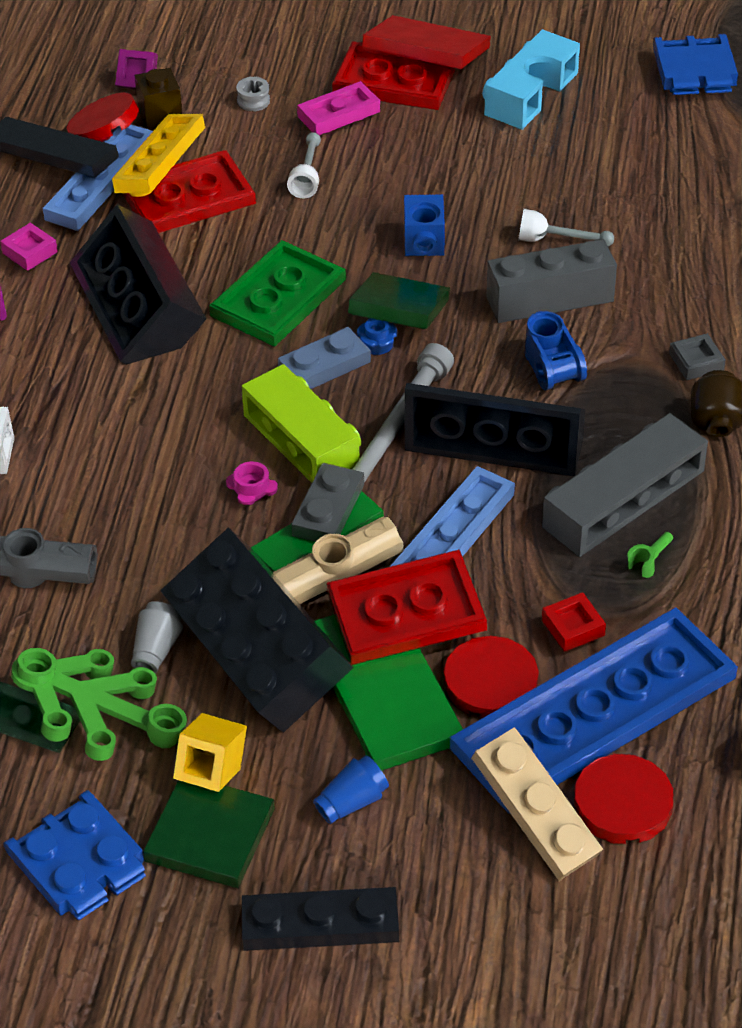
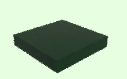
[348,272,450,329]
[143,780,275,889]

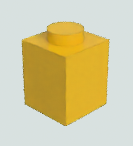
[173,713,247,792]

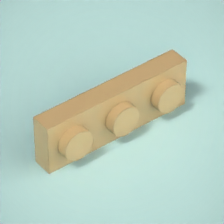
[471,727,603,881]

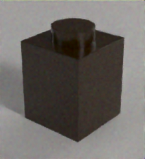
[134,68,182,131]

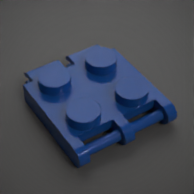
[653,34,738,95]
[3,790,146,921]

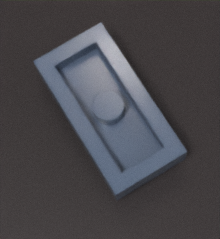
[278,327,371,389]

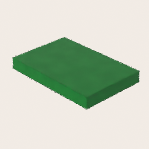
[209,240,346,347]

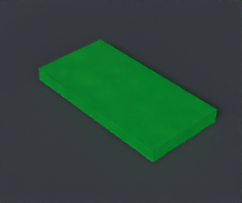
[315,614,463,771]

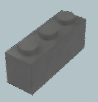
[486,239,617,323]

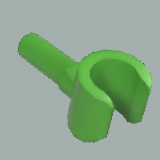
[627,532,673,578]

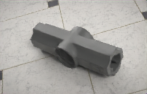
[0,528,98,588]

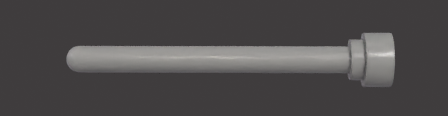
[352,343,454,483]

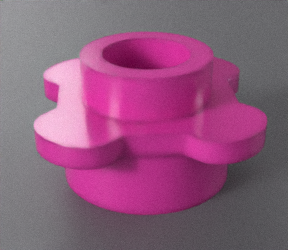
[226,461,278,505]

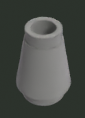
[131,601,183,674]

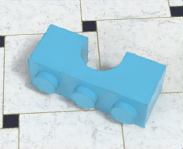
[482,29,580,130]

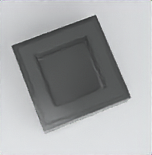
[669,333,726,380]

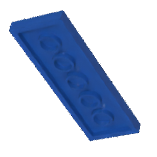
[450,607,738,814]

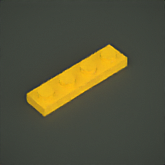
[112,114,205,197]

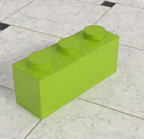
[242,364,361,483]

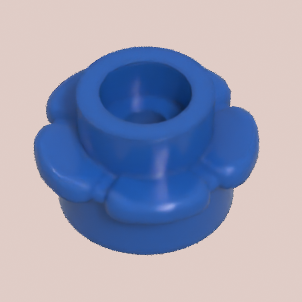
[357,318,397,355]

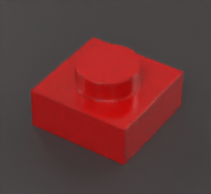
[542,592,606,652]

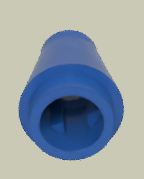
[313,755,389,824]

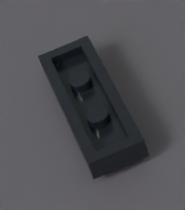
[242,887,399,951]

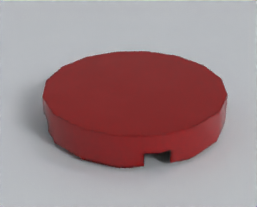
[66,92,139,142]
[444,635,539,718]
[574,754,673,844]

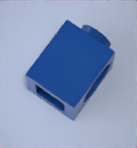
[404,194,445,256]

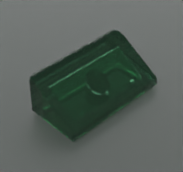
[0,682,80,753]

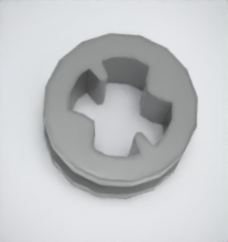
[236,77,270,111]

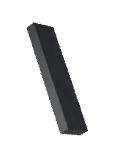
[0,117,119,178]

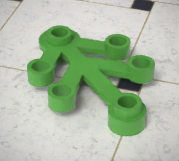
[11,648,187,761]

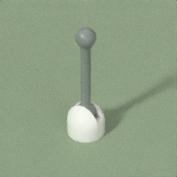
[287,132,321,199]
[518,209,615,246]

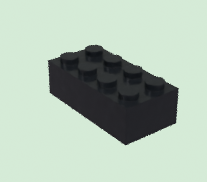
[160,527,354,733]

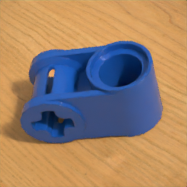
[524,311,587,391]

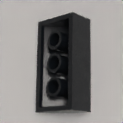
[70,204,207,365]
[405,383,585,476]

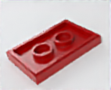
[362,15,491,69]
[332,41,456,110]
[122,150,256,233]
[326,550,487,665]

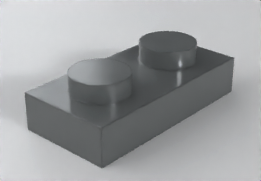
[292,463,364,542]

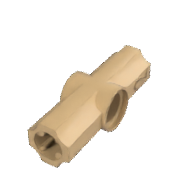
[273,516,404,604]

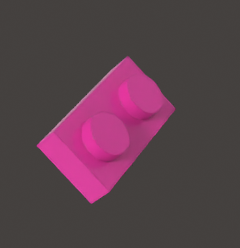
[297,81,380,135]

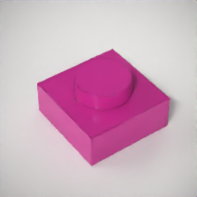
[0,223,58,271]

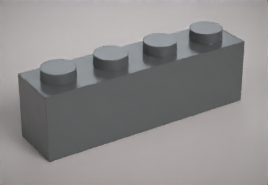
[542,413,708,557]

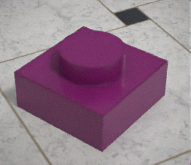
[115,49,158,89]

